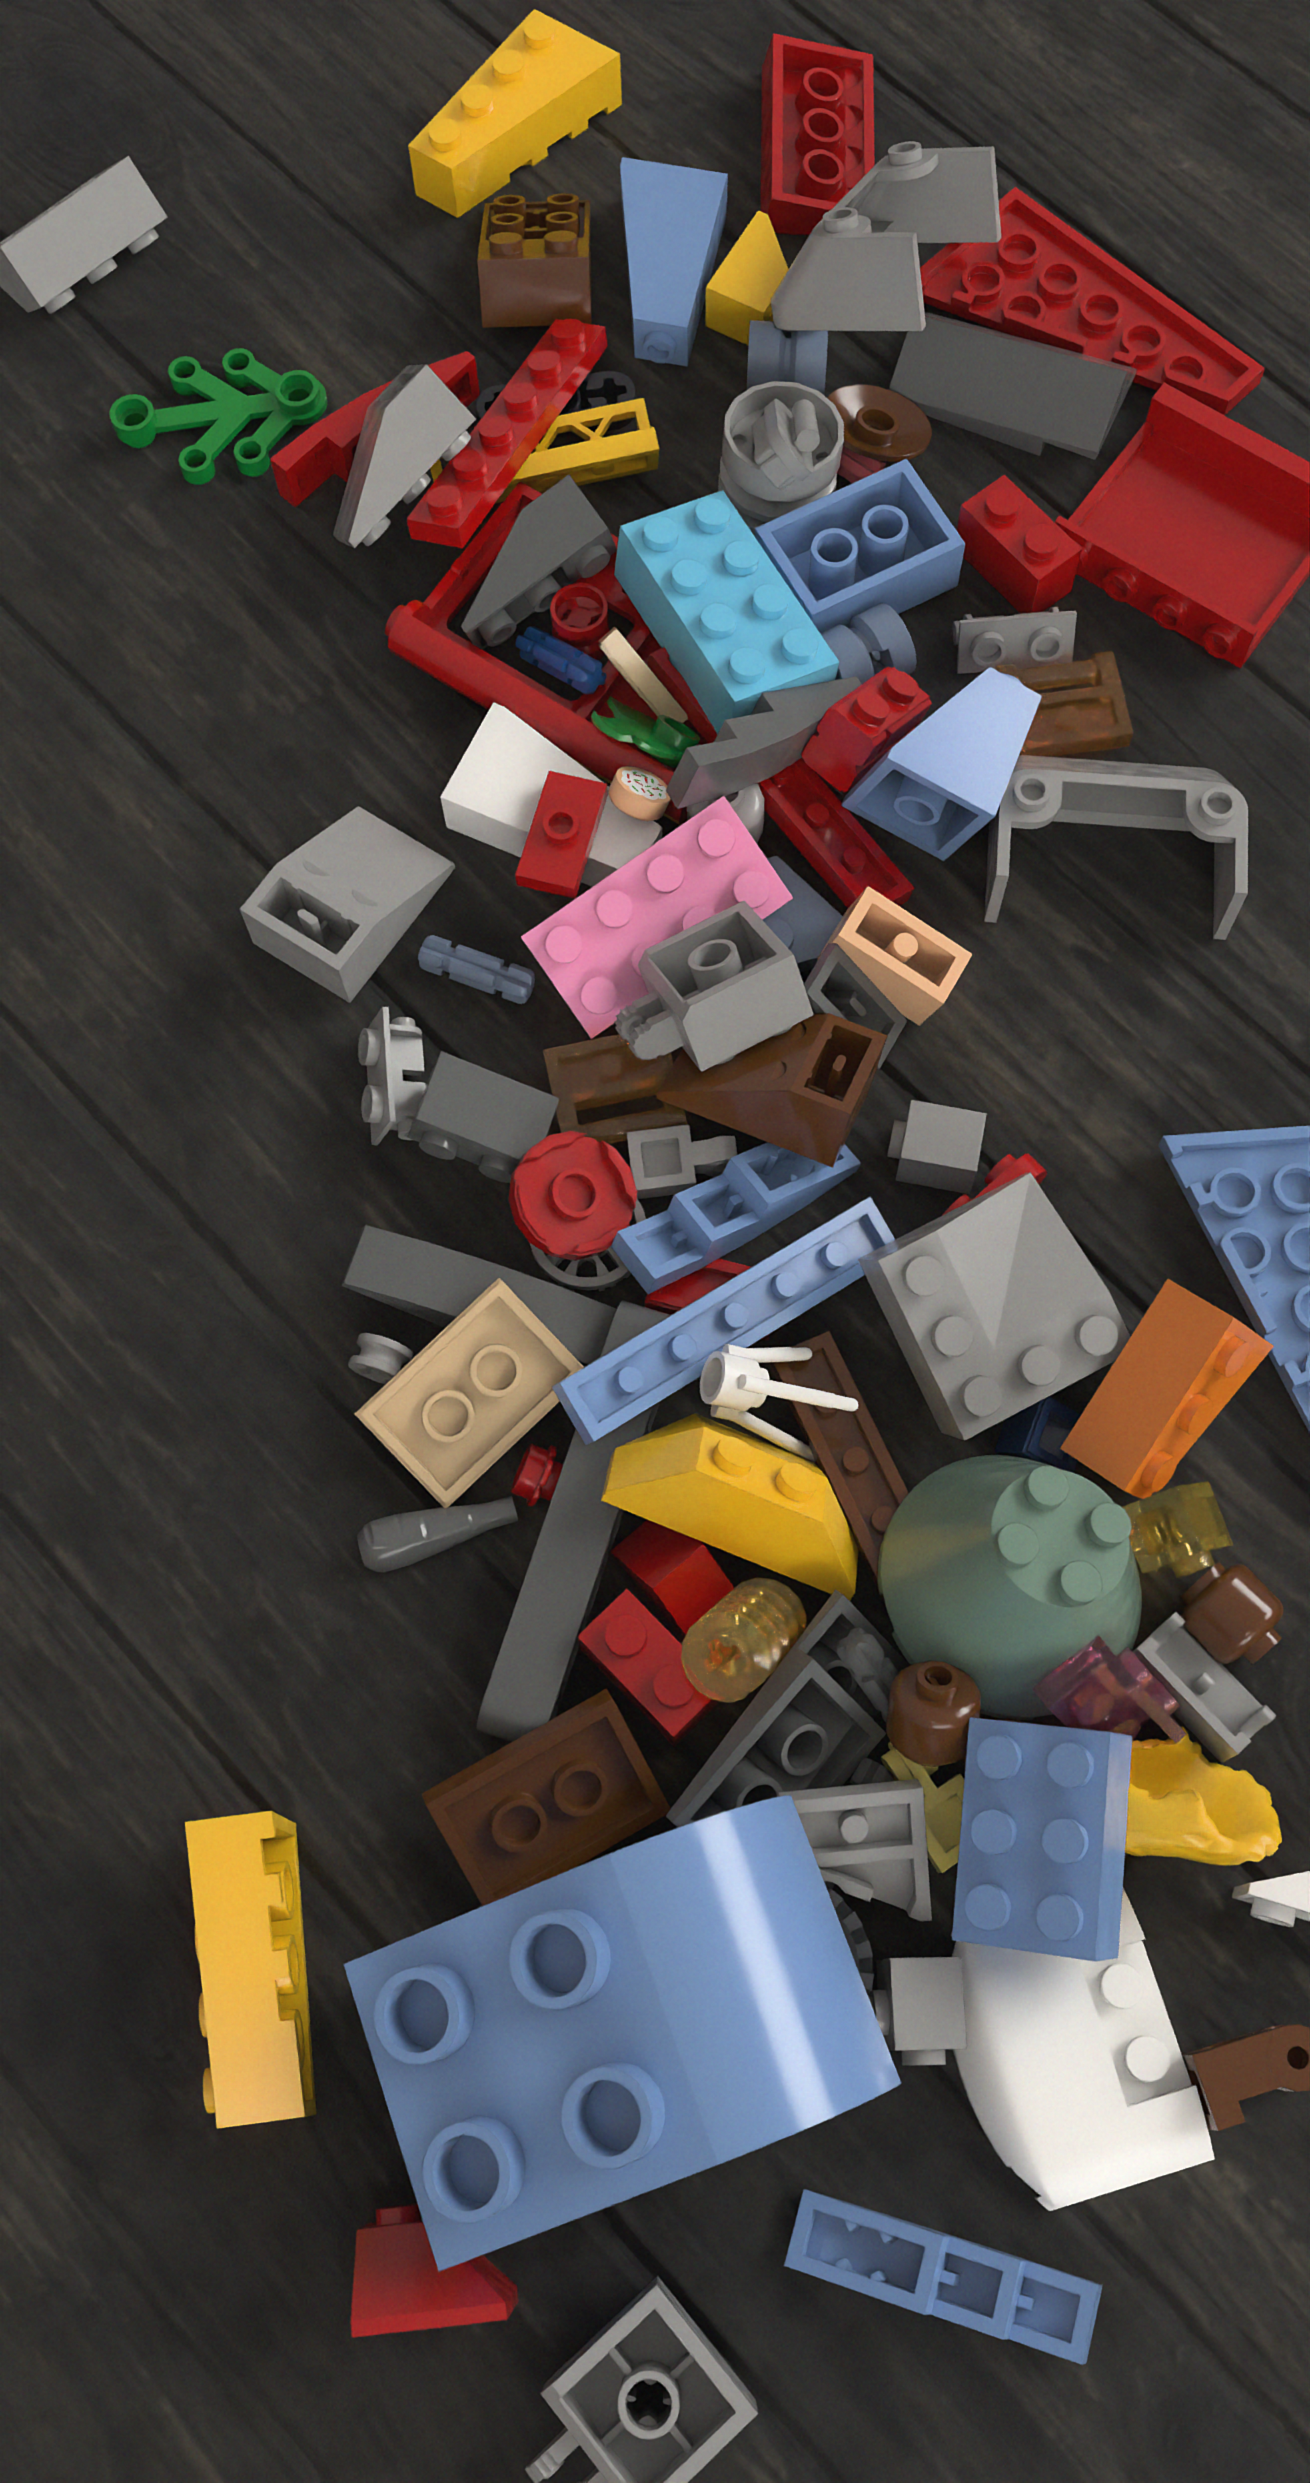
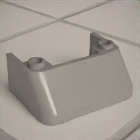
[770,142,1001,331]
[984,755,1248,940]

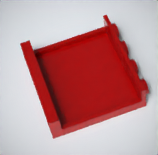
[1055,383,1310,668]

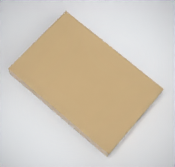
[355,1278,584,1508]

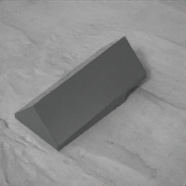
[889,313,1137,460]
[666,1590,909,1828]

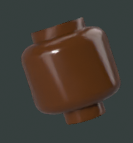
[1180,1562,1284,1665]
[886,1660,981,1767]

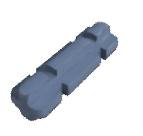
[418,935,535,1004]

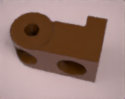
[1182,2024,1310,2131]

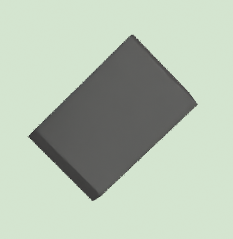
[804,943,908,1069]

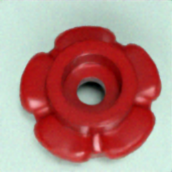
[510,1444,564,1507]

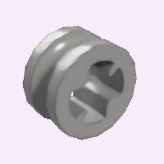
[348,1333,414,1384]

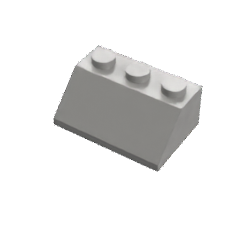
[0,156,167,314]

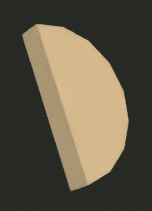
[598,627,688,723]

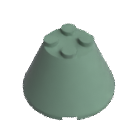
[878,1455,1142,1720]

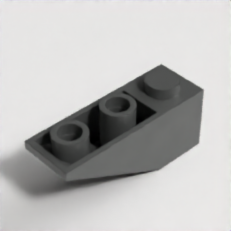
[461,475,617,650]

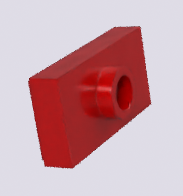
[515,771,608,899]

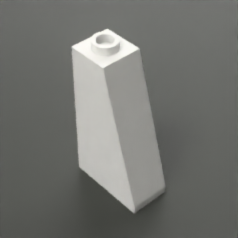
[440,702,662,887]

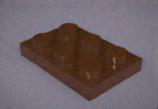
[422,1689,671,1906]

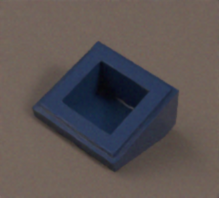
[995,1396,1081,1473]

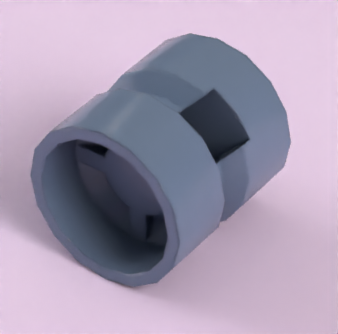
[747,320,828,395]
[821,603,917,684]

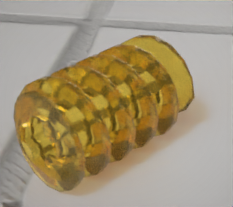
[681,1577,807,1702]

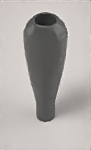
[357,1496,518,1573]

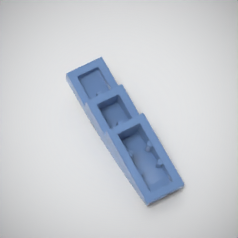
[611,1142,861,1294]
[784,2189,1103,2365]

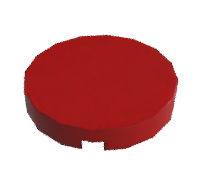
[508,1131,637,1261]

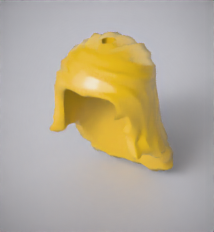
[1125,1727,1282,1865]

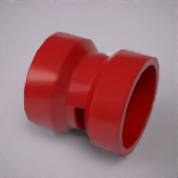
[550,583,610,660]

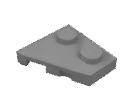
[778,1779,932,1921]

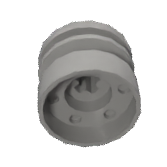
[718,381,844,536]

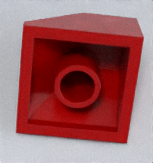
[351,2204,519,2338]

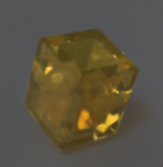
[1122,1481,1233,1578]

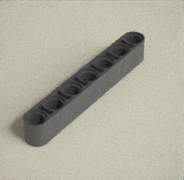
[476,1301,670,1742]

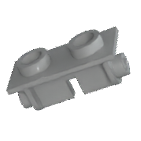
[952,607,1077,674]
[358,1007,426,1145]

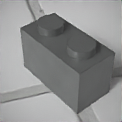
[407,1051,560,1183]

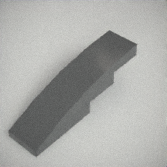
[665,677,861,809]
[341,1225,617,1367]

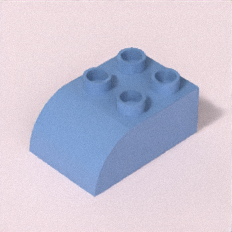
[344,1795,901,2271]

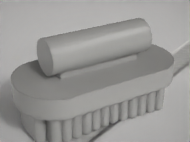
[751,398,820,491]

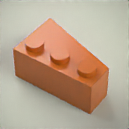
[1060,1279,1274,1501]

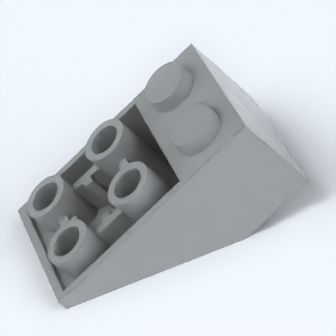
[333,364,476,548]
[240,806,455,1003]

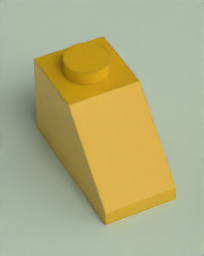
[705,210,788,346]

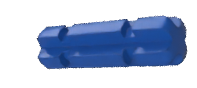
[515,626,607,694]

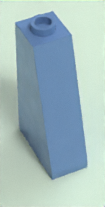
[620,157,728,366]

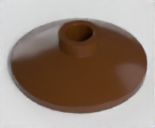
[827,384,932,462]

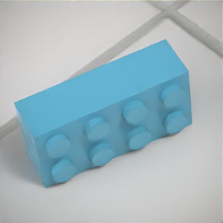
[614,490,840,735]

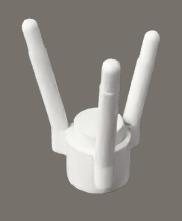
[700,1344,858,1462]

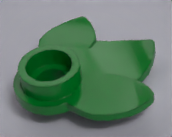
[591,696,700,768]

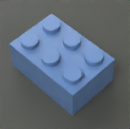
[755,459,965,634]
[952,1717,1132,1962]

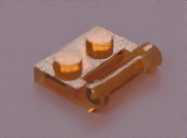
[995,651,1133,757]
[543,1034,687,1144]

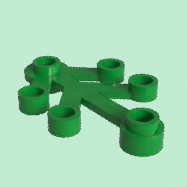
[109,348,327,485]

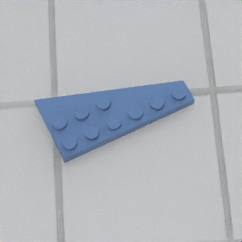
[1158,1126,1310,1433]

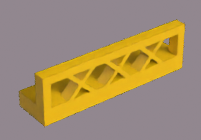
[430,398,659,504]

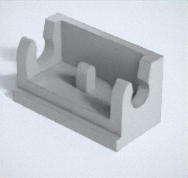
[1125,1612,1276,1763]

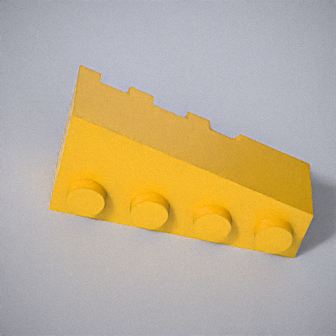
[408,9,622,218]
[185,1811,316,2129]

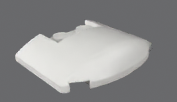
[951,1888,1215,2211]

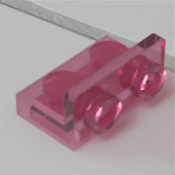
[1033,1635,1187,1743]

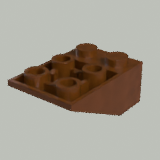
[477,193,592,328]
[656,1013,887,1168]

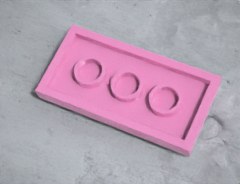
[521,796,793,1039]

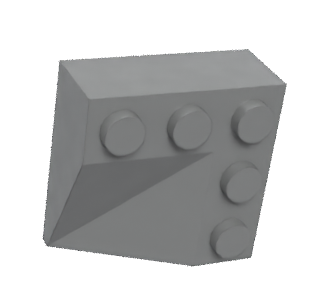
[858,1172,1131,1441]

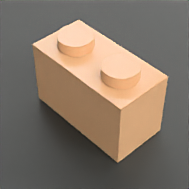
[817,886,972,1025]

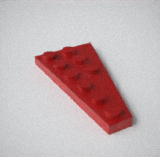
[920,187,1265,416]

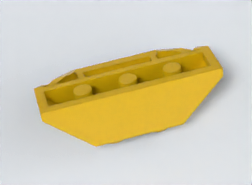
[601,1413,858,1601]

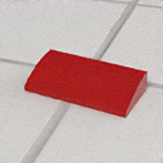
[761,33,874,235]

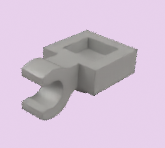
[627,1124,737,1199]

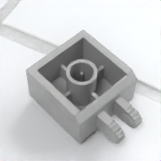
[614,901,814,1072]
[524,2276,758,2483]

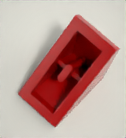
[610,1520,748,1653]

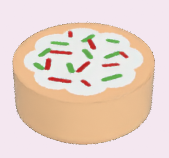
[608,766,671,821]

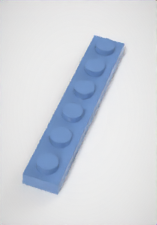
[552,1197,895,1445]

